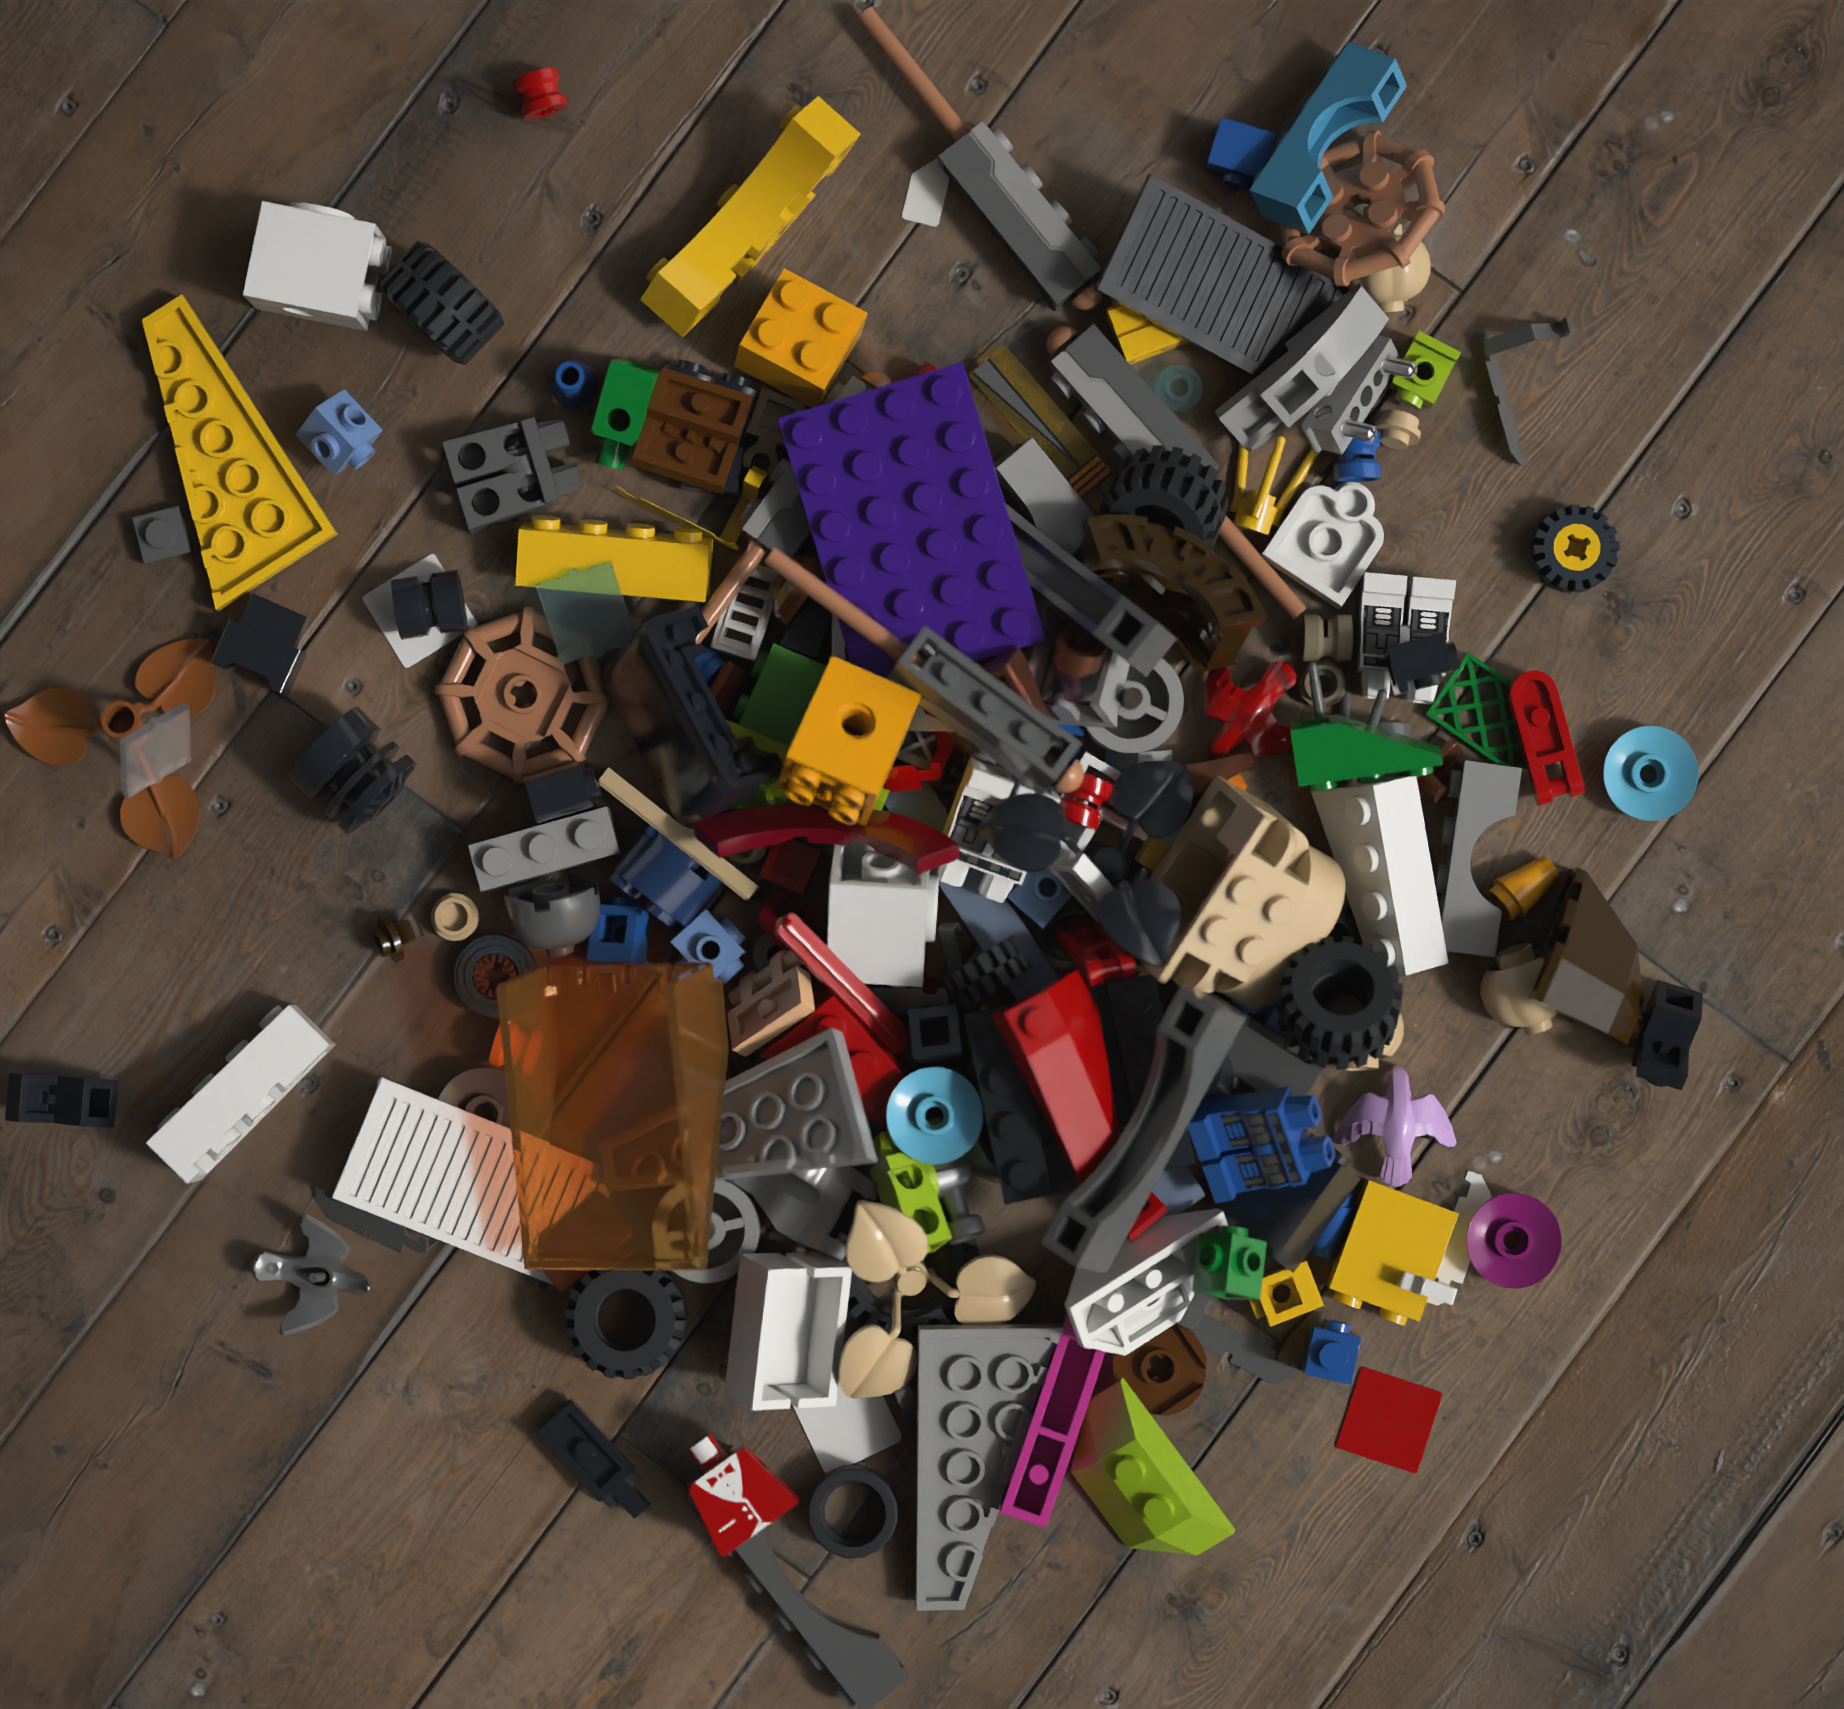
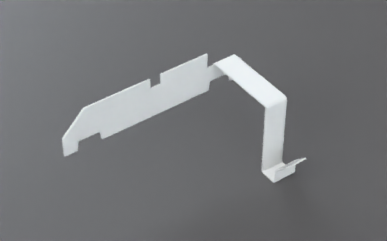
[1398,1171,1492,1306]

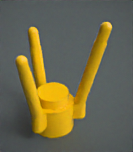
[1229,436,1320,536]

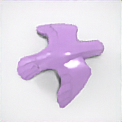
[1333,1065,1457,1187]

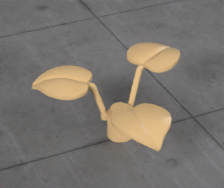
[838,1201,1036,1399]

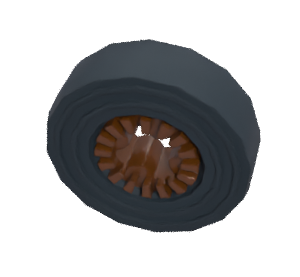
[454,934,539,1018]

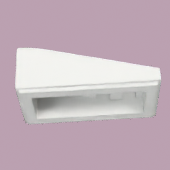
[710,565,779,663]

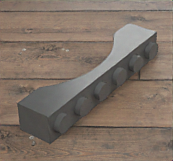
[1005,503,1176,677]
[1041,986,1246,1274]
[685,1446,909,1709]

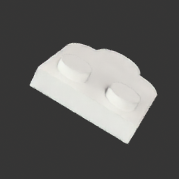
[1261,482,1384,610]

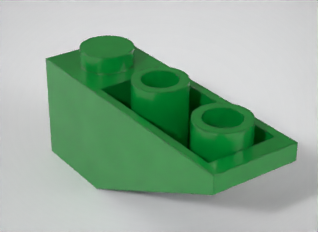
[1290,714,1443,791]

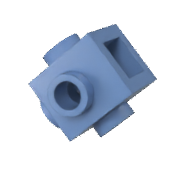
[295,389,383,476]
[671,909,746,984]

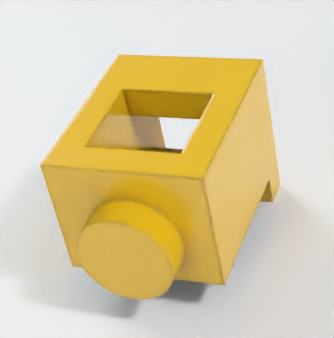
[1248,1259,1324,1327]

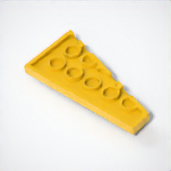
[142,294,338,611]

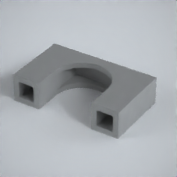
[993,438,1095,587]

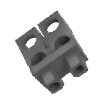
[442,417,583,535]

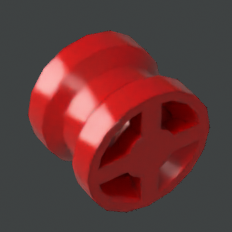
[513,68,569,120]

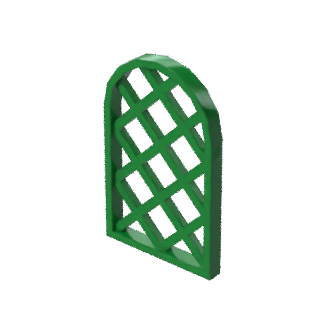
[1425,652,1527,770]

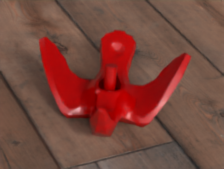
[1204,661,1297,759]

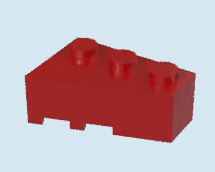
[761,988,915,1130]

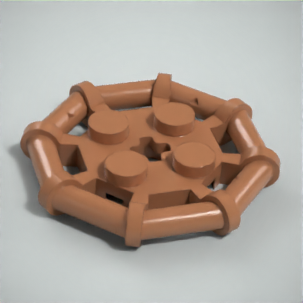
[1279,130,1446,286]
[434,606,613,785]

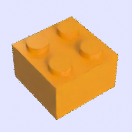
[734,268,868,408]

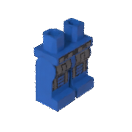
[1187,1086,1335,1203]

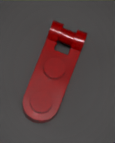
[1508,670,1585,806]
[1054,914,1136,987]

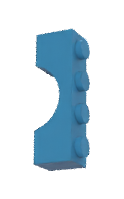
[1249,42,1407,234]

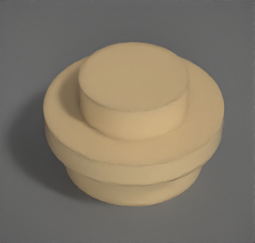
[1374,409,1421,450]
[431,893,479,941]

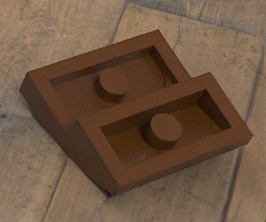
[631,367,753,494]

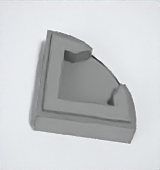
[1105,750,1172,771]

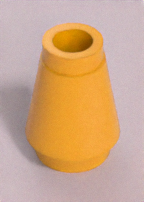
[1487,856,1560,921]

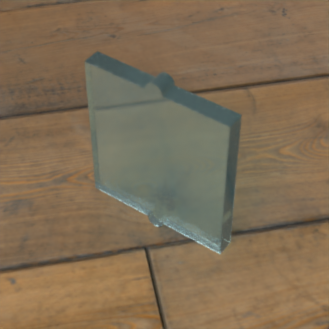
[535,561,634,664]

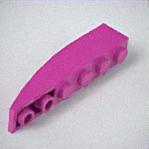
[999,1310,1105,1528]

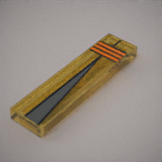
[968,344,1114,516]

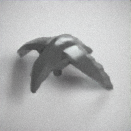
[251,1214,371,1336]

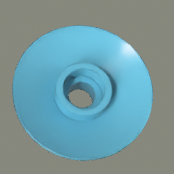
[1603,726,1699,821]
[886,1067,983,1164]

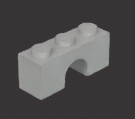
[468,807,623,893]

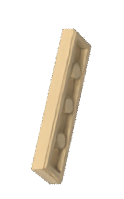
[598,767,760,900]

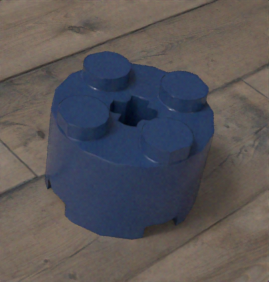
[610,824,722,932]

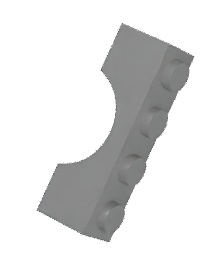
[1434,760,1522,958]

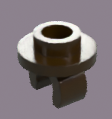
[373,916,424,963]

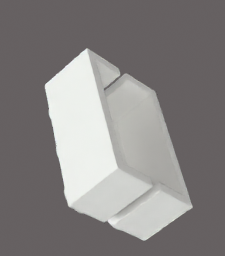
[724,1252,852,1410]

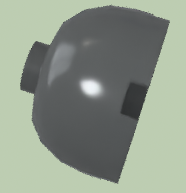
[504,874,600,956]

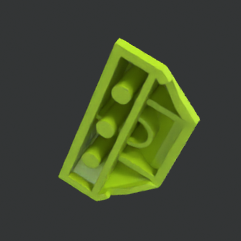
[1071,1378,1236,1556]

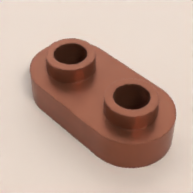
[1053,617,1108,678]

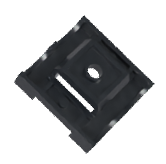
[963,974,1195,1205]

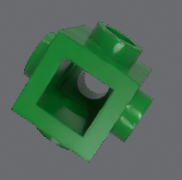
[1192,1226,1267,1300]

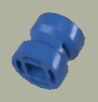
[1333,431,1381,482]

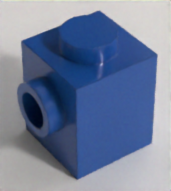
[1205,117,1277,190]
[1300,1318,1361,1385]

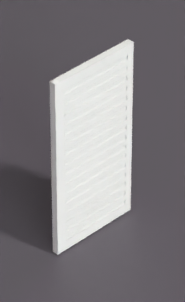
[332,1077,614,1292]

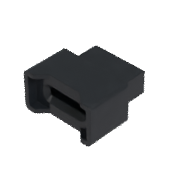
[209,593,310,697]

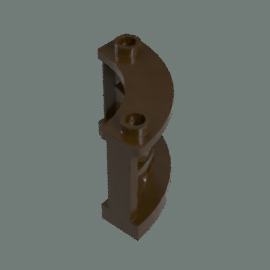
[1074,514,1266,673]

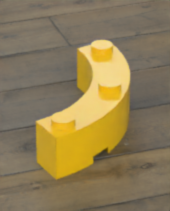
[640,96,861,338]

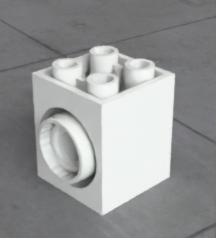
[243,201,392,331]
[827,840,939,988]

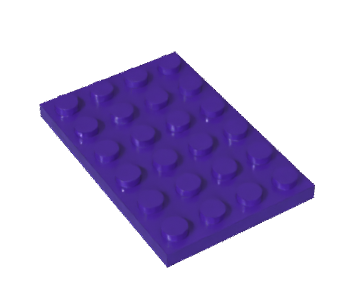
[778,362,1046,679]

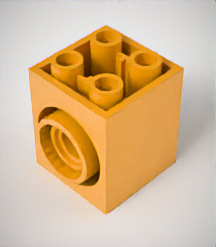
[777,656,921,826]

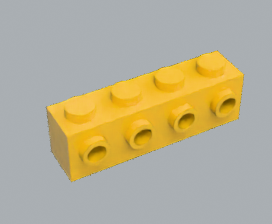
[515,515,713,602]

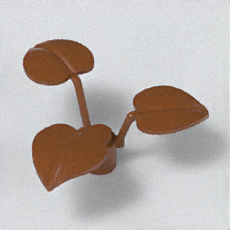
[4,638,217,859]

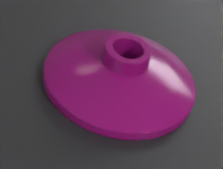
[1466,1193,1562,1289]

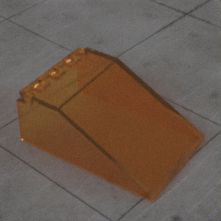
[497,962,729,1271]

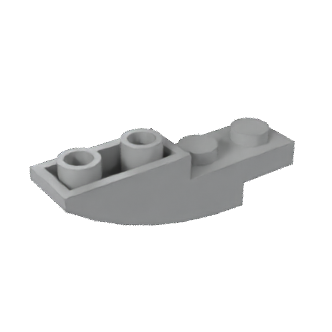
[1215,283,1389,450]

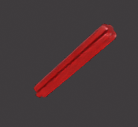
[774,912,911,1055]

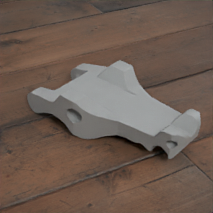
[729,1166,878,1260]

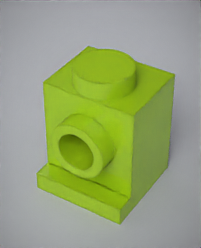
[1388,331,1461,410]

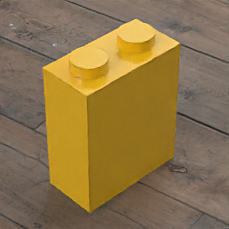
[1325,1179,1459,1326]

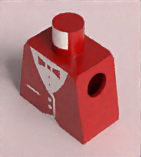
[688,1433,799,1557]

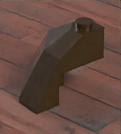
[1528,867,1648,1045]

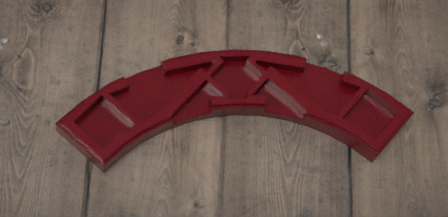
[693,803,960,874]

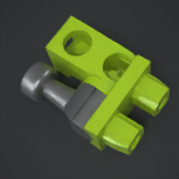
[869,1117,986,1253]

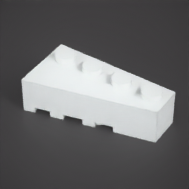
[1311,776,1448,975]
[146,1005,336,1184]

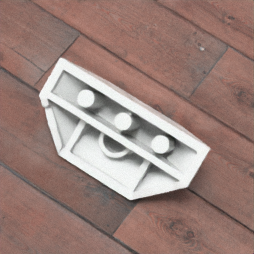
[1065,1208,1228,1356]

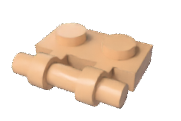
[727,950,815,1057]

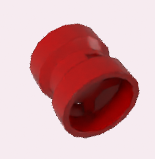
[1059,773,1114,831]

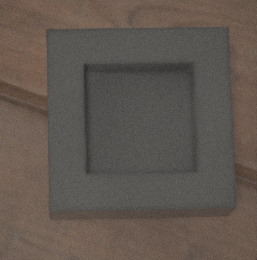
[132,506,193,565]

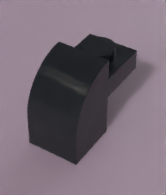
[1631,980,1703,1090]
[5,1072,118,1127]

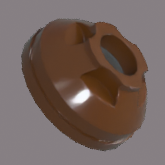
[769,551,827,629]

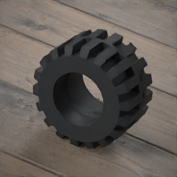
[378,241,504,365]
[1098,445,1228,576]
[1277,936,1403,1070]
[565,1256,688,1380]

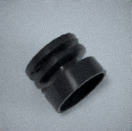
[288,706,417,834]

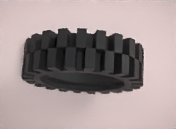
[837,1195,980,1340]

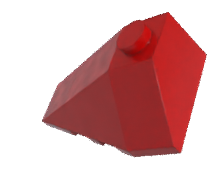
[992,970,1120,1186]

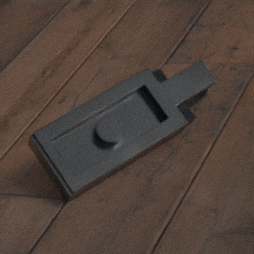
[535,1398,651,1519]

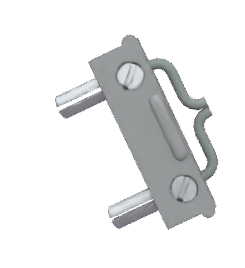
[1302,335,1417,454]

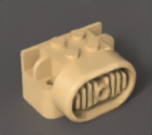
[1137,775,1345,1009]

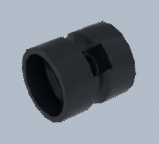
[391,569,468,640]

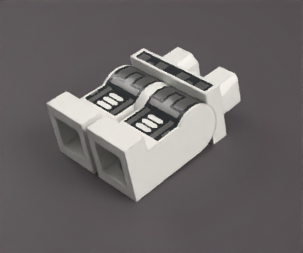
[1355,572,1456,704]
[937,756,1060,903]

